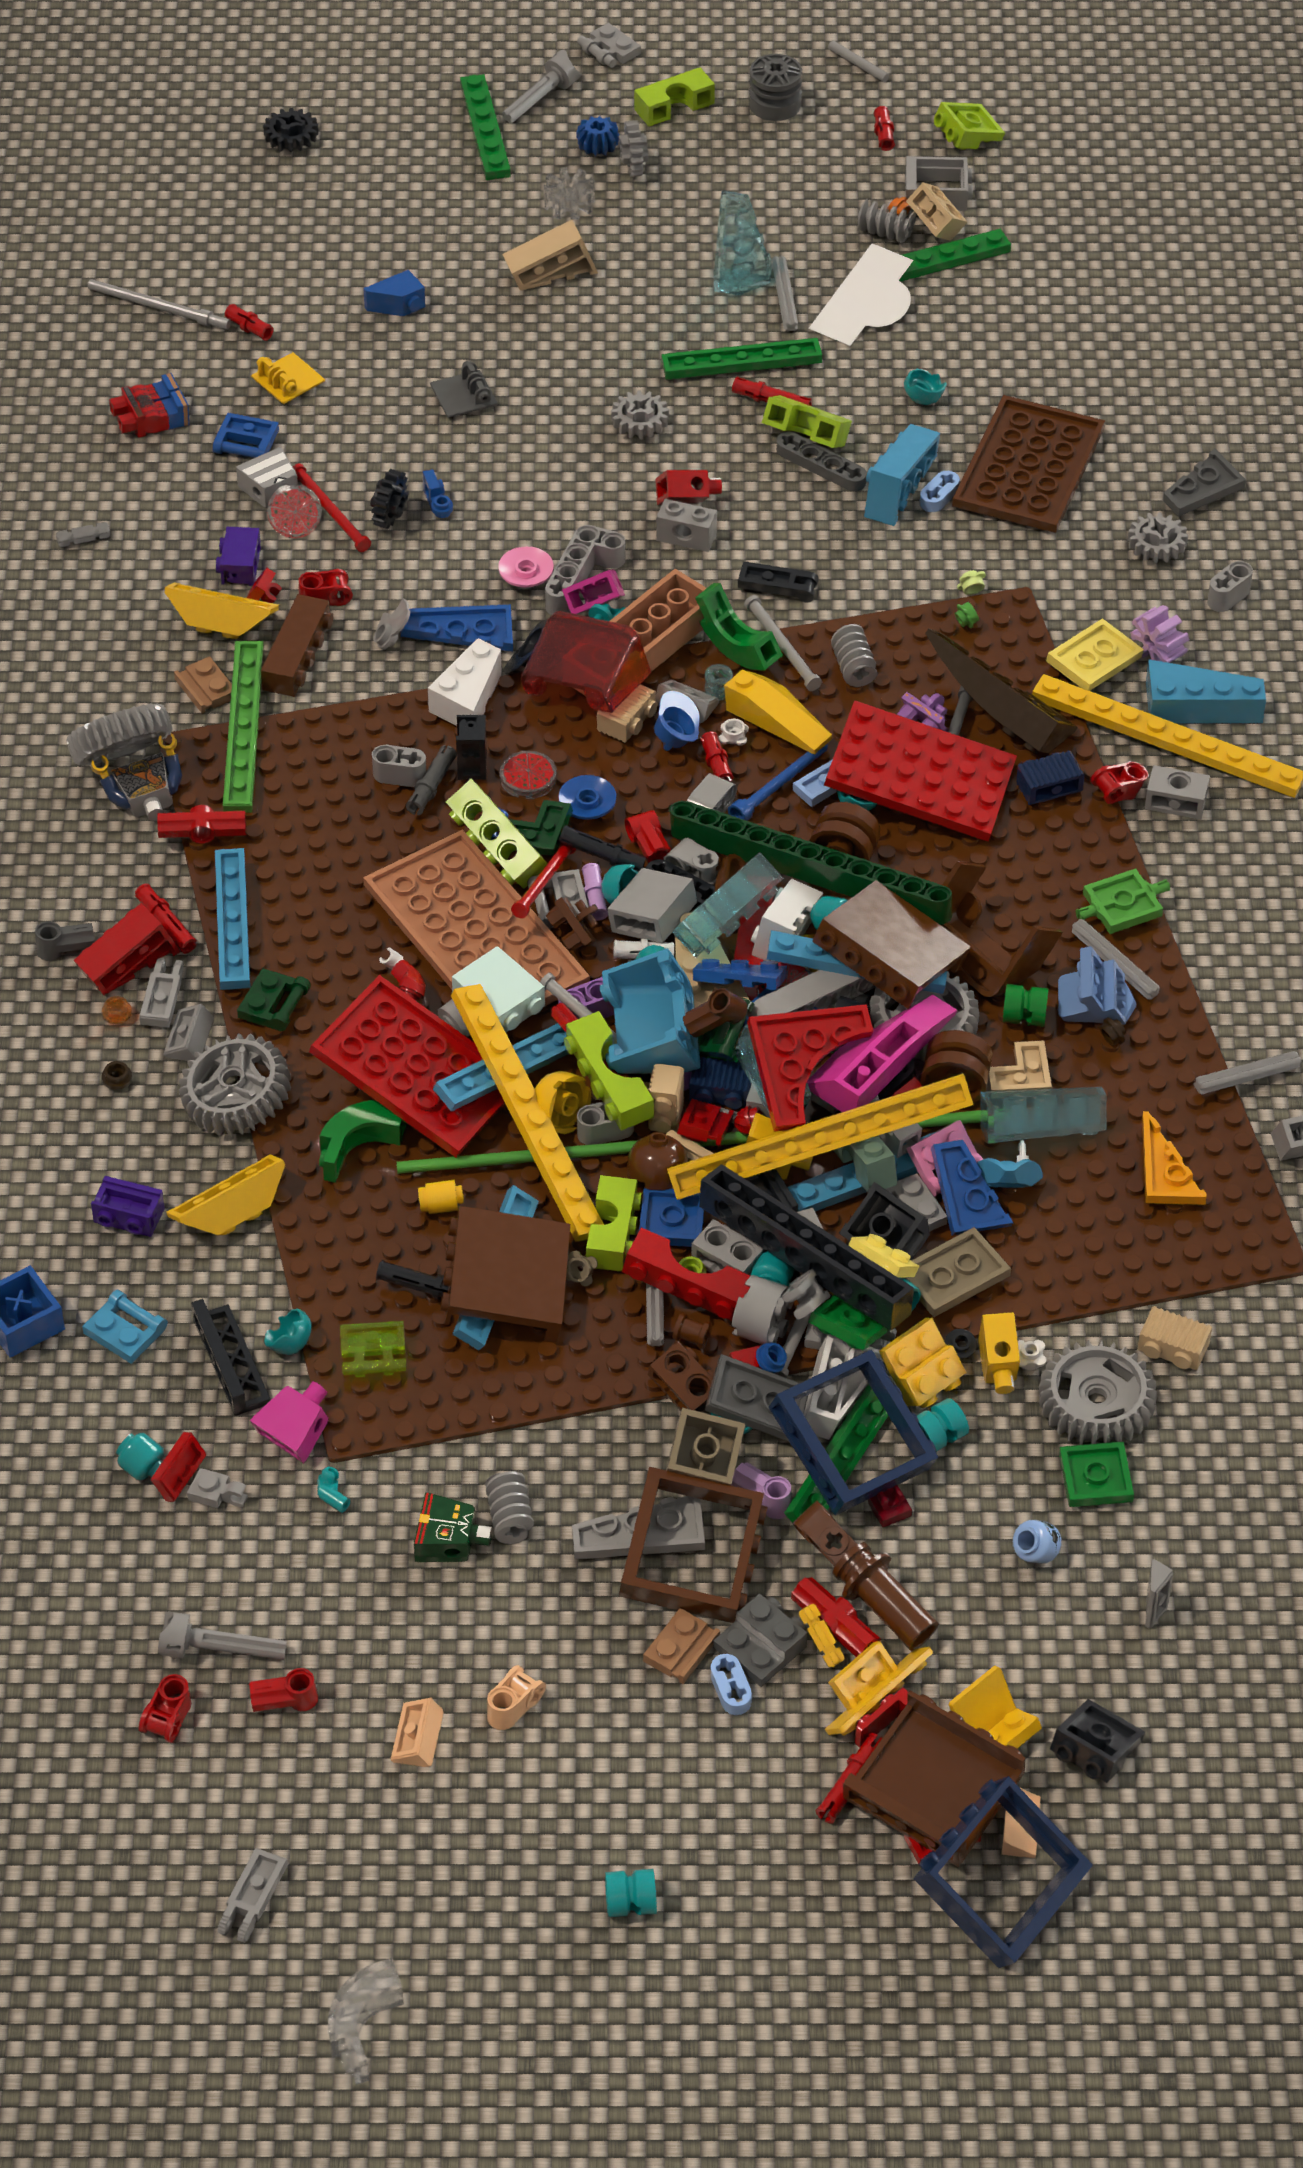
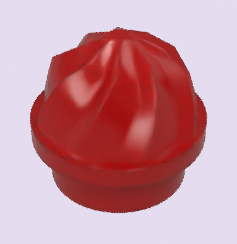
[734,1105,763,1135]

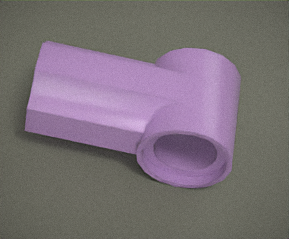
[731,1462,792,1519]

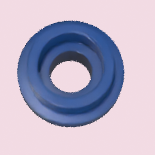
[756,1343,787,1374]

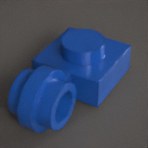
[423,469,453,518]

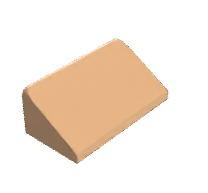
[390,1698,443,1767]
[1001,1788,1041,1858]

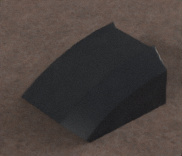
[839,1182,930,1260]

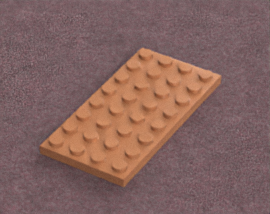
[363,829,590,1006]

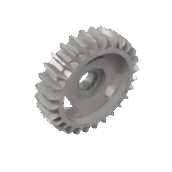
[66,703,173,766]
[870,971,979,1064]
[179,1033,291,1136]
[1038,1340,1157,1445]

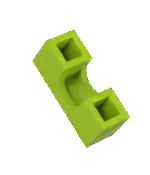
[634,67,715,127]
[761,395,852,448]
[586,1175,642,1271]

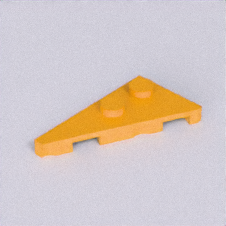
[1142,1111,1207,1205]

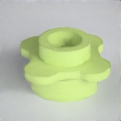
[957,570,986,595]

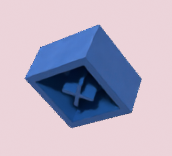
[0,1265,65,1358]

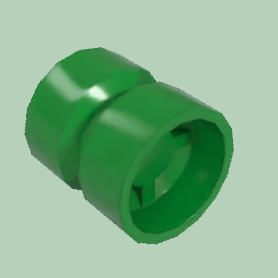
[1003,984,1049,1027]

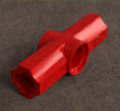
[157,805,246,844]
[791,1577,881,1657]

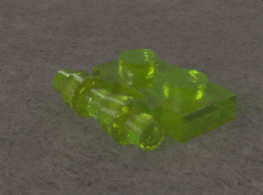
[340,1321,406,1377]

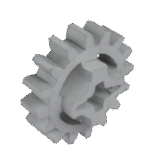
[619,120,648,177]
[611,390,669,439]
[1128,512,1188,563]

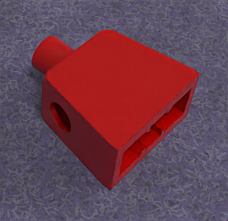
[655,470,722,505]

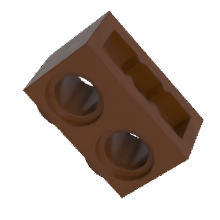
[648,1341,714,1412]

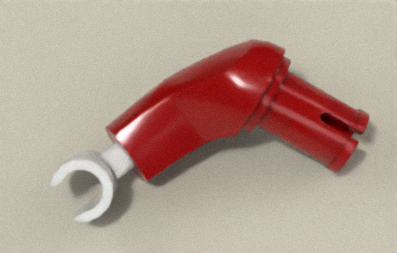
[379,948,426,1001]

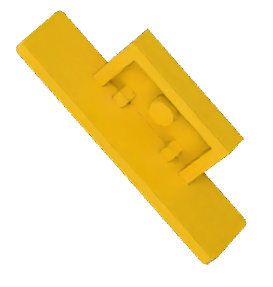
[825,1641,933,1736]

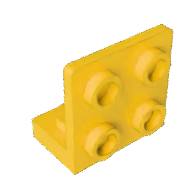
[949,1666,1042,1749]

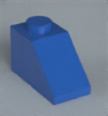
[363,270,425,316]

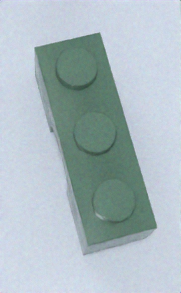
[833,1112,897,1191]

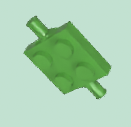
[1076,868,1170,934]

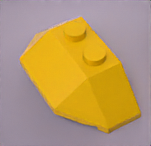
[164,582,279,639]
[166,1154,285,1236]

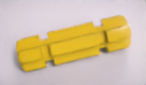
[798,1604,845,1668]

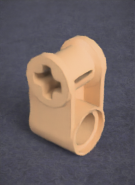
[487,1665,546,1730]

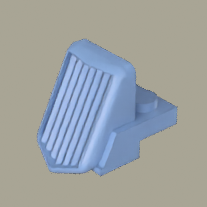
[1058,946,1137,1025]

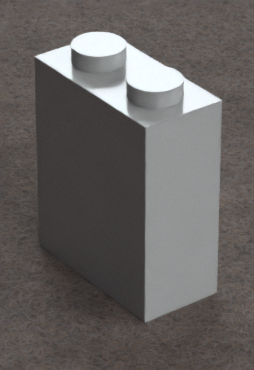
[607,868,697,943]

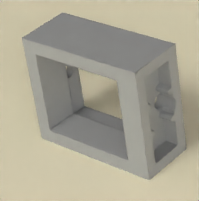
[905,156,973,211]

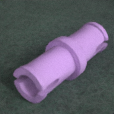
[582,863,608,921]

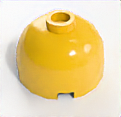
[535,1071,591,1134]

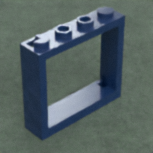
[769,1349,939,1516]
[913,1776,1093,1968]

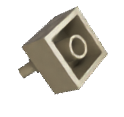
[666,1408,745,1485]

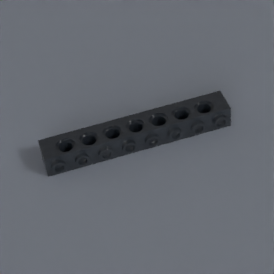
[699,1164,914,1331]

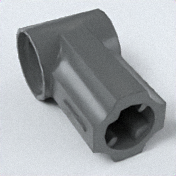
[35,921,95,961]

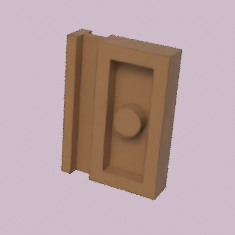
[174,656,232,714]
[643,1608,720,1684]

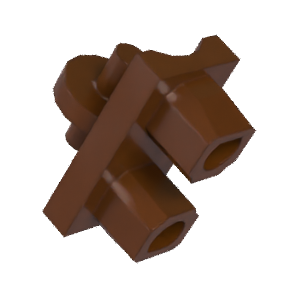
[546,897,599,951]

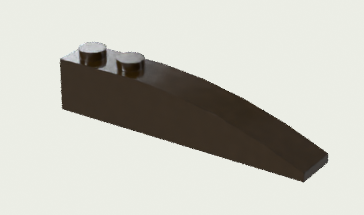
[925,628,1078,754]

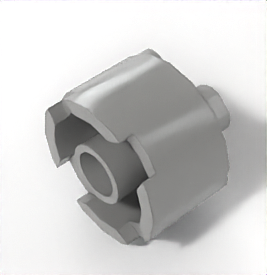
[732,1275,794,1345]

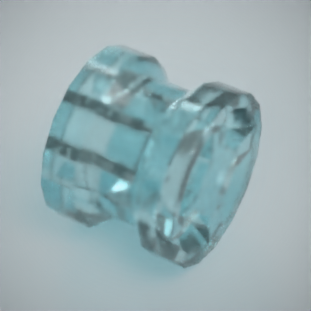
[705,664,733,700]

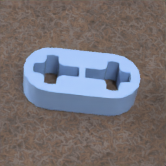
[920,471,960,512]
[711,1654,752,1715]

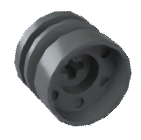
[749,54,802,121]

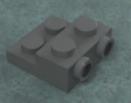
[713,1593,808,1687]

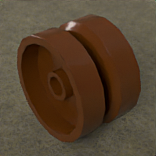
[809,802,881,861]
[920,1030,993,1103]

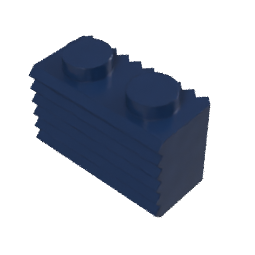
[1016,750,1084,805]
[689,1057,755,1109]

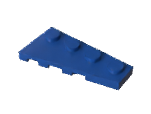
[400,604,513,652]

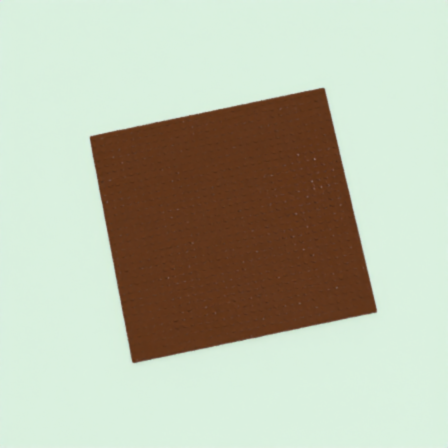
[158,587,1303,1463]

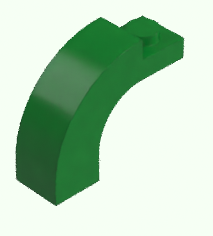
[695,583,783,670]
[319,1100,408,1183]

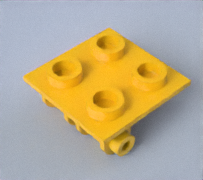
[251,352,325,404]

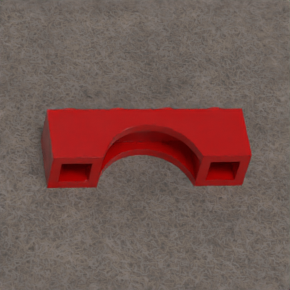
[622,1227,751,1321]

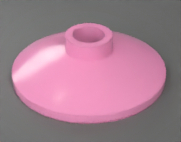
[499,546,554,588]

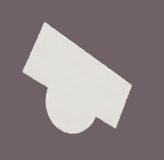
[808,243,913,346]

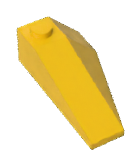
[724,670,832,755]

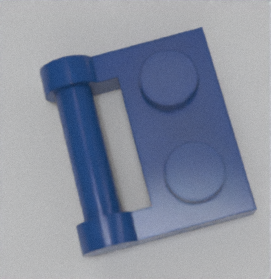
[213,413,279,458]

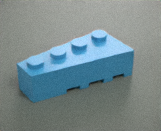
[864,424,940,526]
[1146,659,1266,723]

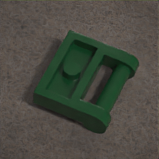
[237,968,311,1031]
[698,998,755,1060]

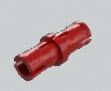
[873,106,895,151]
[225,304,274,341]
[700,731,734,782]

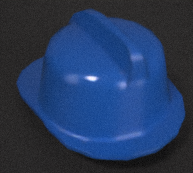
[654,691,700,751]

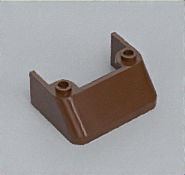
[941,861,1063,997]

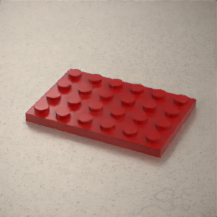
[824,700,1017,841]
[309,975,505,1158]

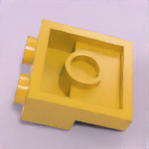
[879,1318,966,1408]

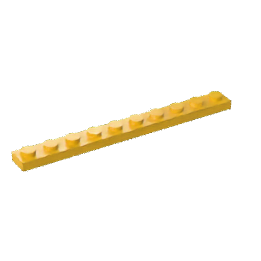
[1032,674,1303,798]
[451,984,604,1242]
[667,1074,973,1200]

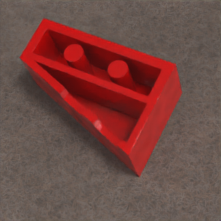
[74,903,181,995]

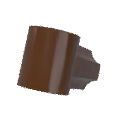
[683,988,747,1038]

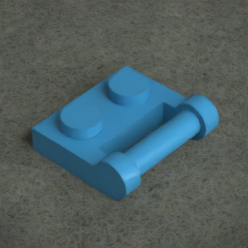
[82,1289,168,1364]

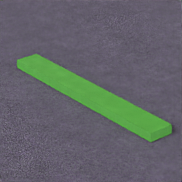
[223,641,264,813]

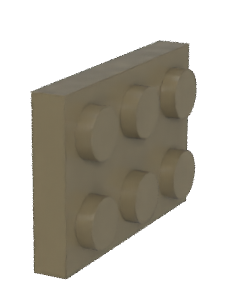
[901,1227,1011,1317]

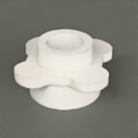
[719,718,749,745]
[1018,1340,1047,1370]

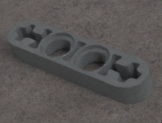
[776,432,867,491]

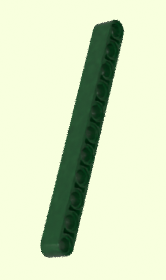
[670,801,952,925]

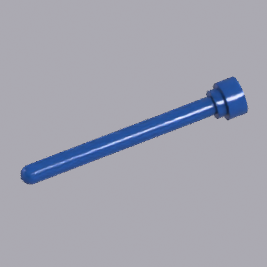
[728,744,828,821]

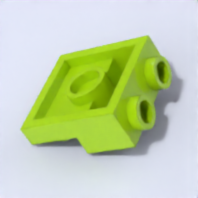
[934,102,1005,150]

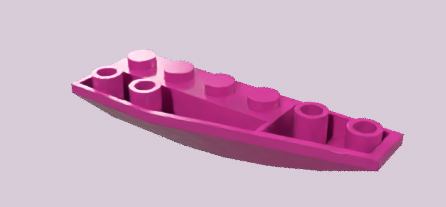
[805,994,957,1112]

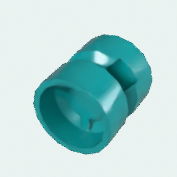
[916,1398,969,1452]
[605,1869,657,1917]

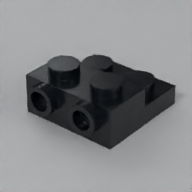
[1050,1699,1145,1783]

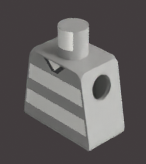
[236,447,298,508]

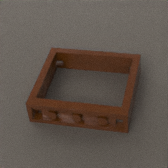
[619,1467,768,1623]

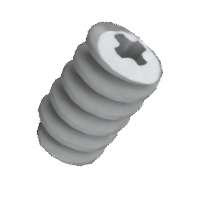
[858,198,916,243]
[831,624,878,687]
[485,1471,534,1544]

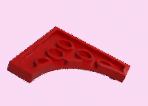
[747,1004,873,1132]

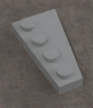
[572,1496,705,1559]

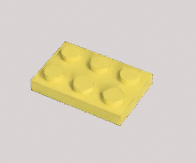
[1046,618,1144,691]

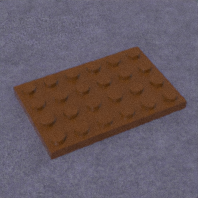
[952,395,1105,533]

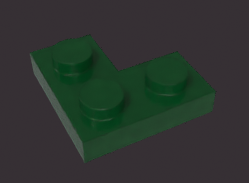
[509,800,573,856]

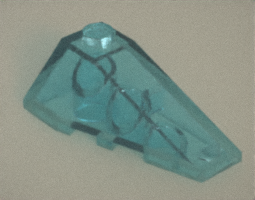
[714,190,772,295]

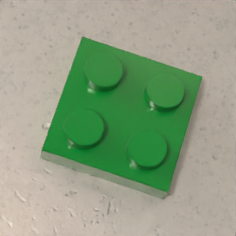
[808,1295,889,1351]
[1059,1442,1134,1507]

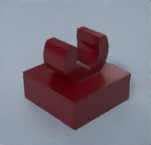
[868,1485,912,1528]

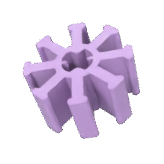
[1130,605,1189,663]

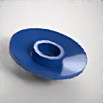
[559,775,616,820]

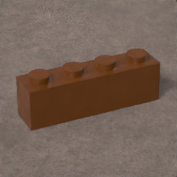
[261,594,333,697]

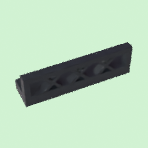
[191,1299,270,1416]

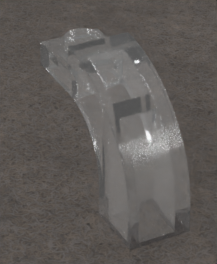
[328,1958,404,2085]

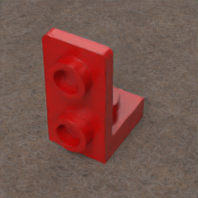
[855,1687,908,1748]

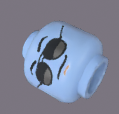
[1013,1520,1061,1564]

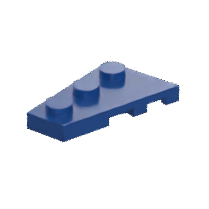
[693,959,787,990]
[931,1140,1013,1236]

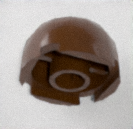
[627,1132,688,1190]

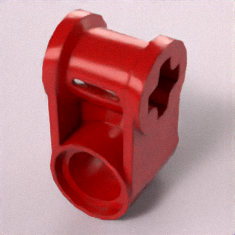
[299,569,353,606]
[1090,762,1148,804]
[139,1674,192,1743]

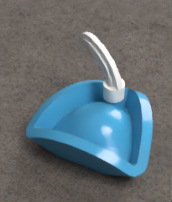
[977,1140,1043,1188]

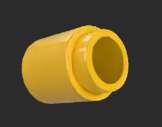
[418,1180,464,1214]

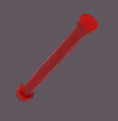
[293,463,371,552]
[511,843,576,918]

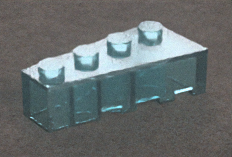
[672,852,784,958]
[980,1087,1107,1144]

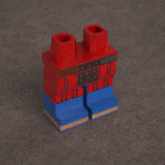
[109,373,190,438]

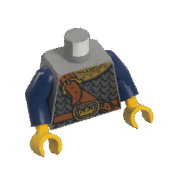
[91,733,182,821]

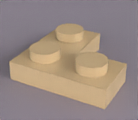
[988,1041,1052,1098]

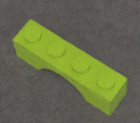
[564,1011,654,1131]

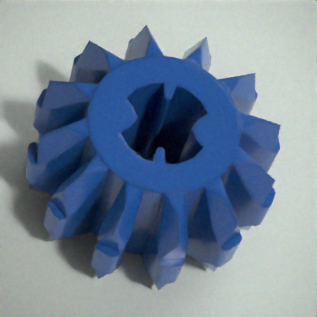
[576,115,619,157]

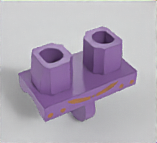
[897,692,949,732]

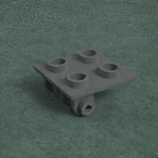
[430,361,498,418]

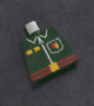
[414,1492,493,1562]

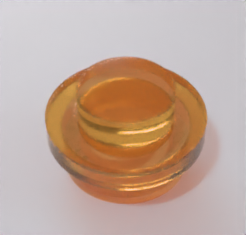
[102,996,132,1024]

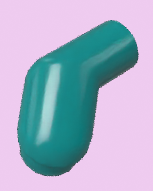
[317,1467,351,1513]

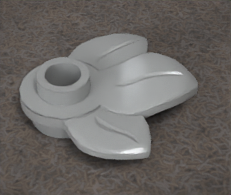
[373,598,410,650]

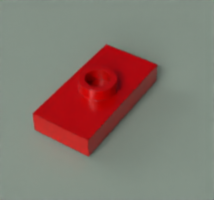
[150,1432,207,1502]

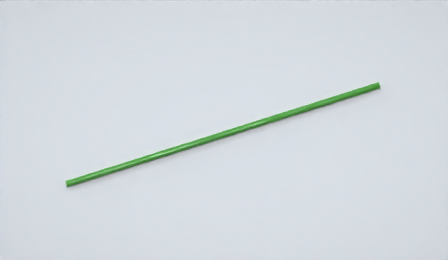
[397,1108,1006,1174]

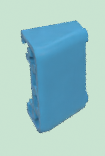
[600,948,700,1074]

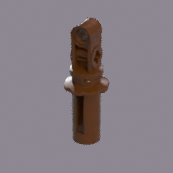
[792,1501,939,1651]

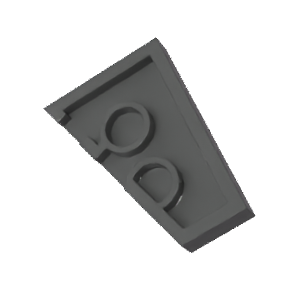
[1163,448,1246,517]

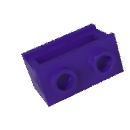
[216,526,261,586]
[91,1176,165,1237]

